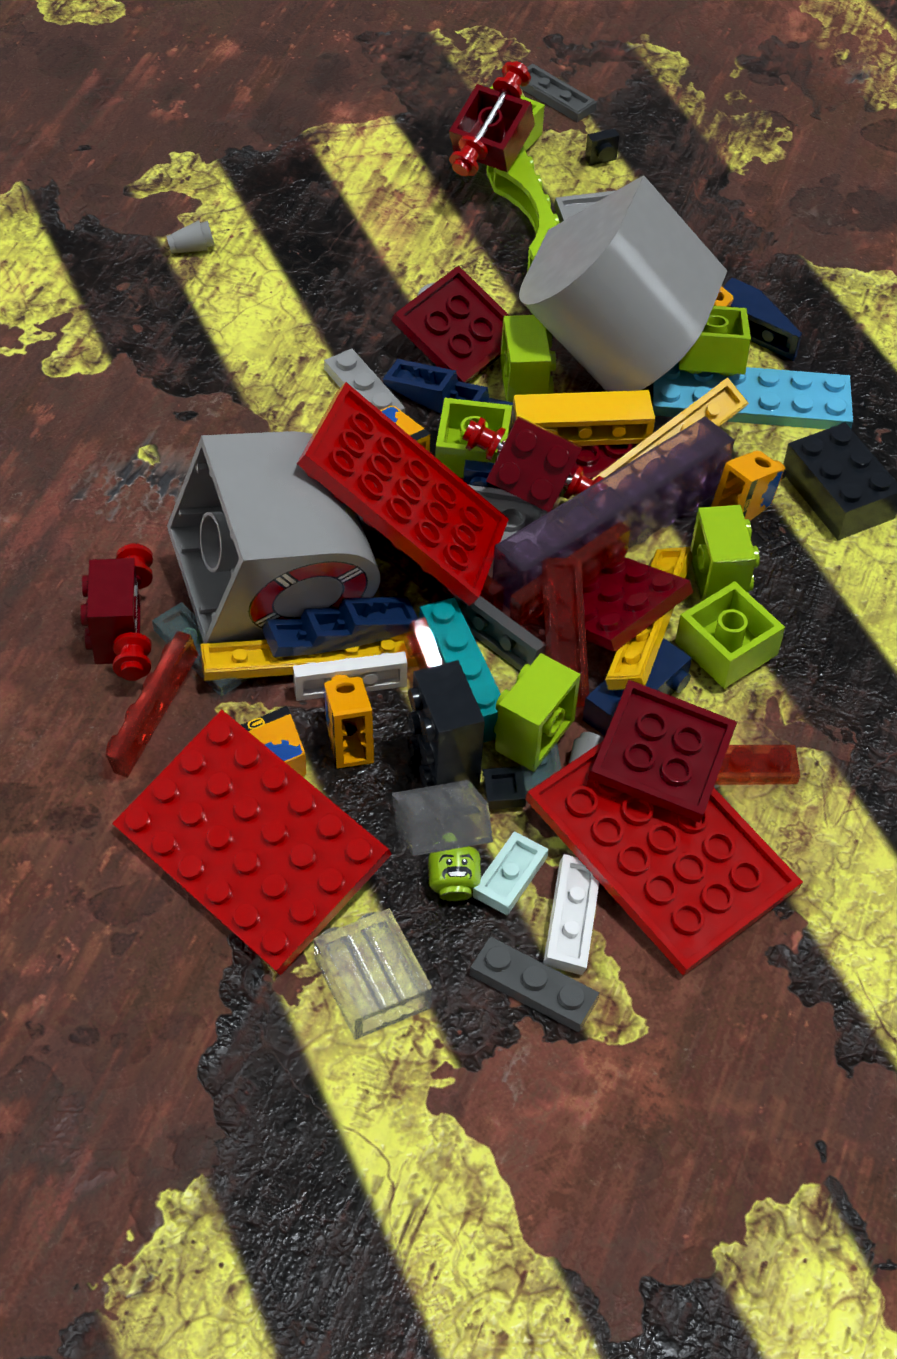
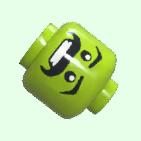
[428,839,481,901]

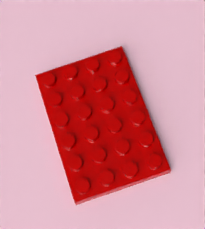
[296,382,509,606]
[112,709,392,976]
[525,741,803,976]

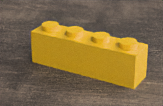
[512,390,655,446]

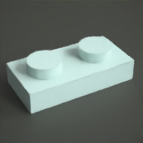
[473,831,549,916]

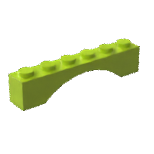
[487,146,559,272]

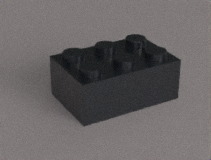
[783,422,897,540]
[407,660,485,801]

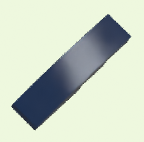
[383,359,513,430]
[262,597,421,657]

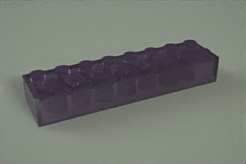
[491,416,735,619]

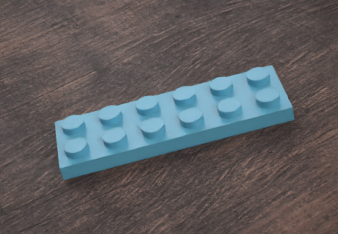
[652,363,853,429]

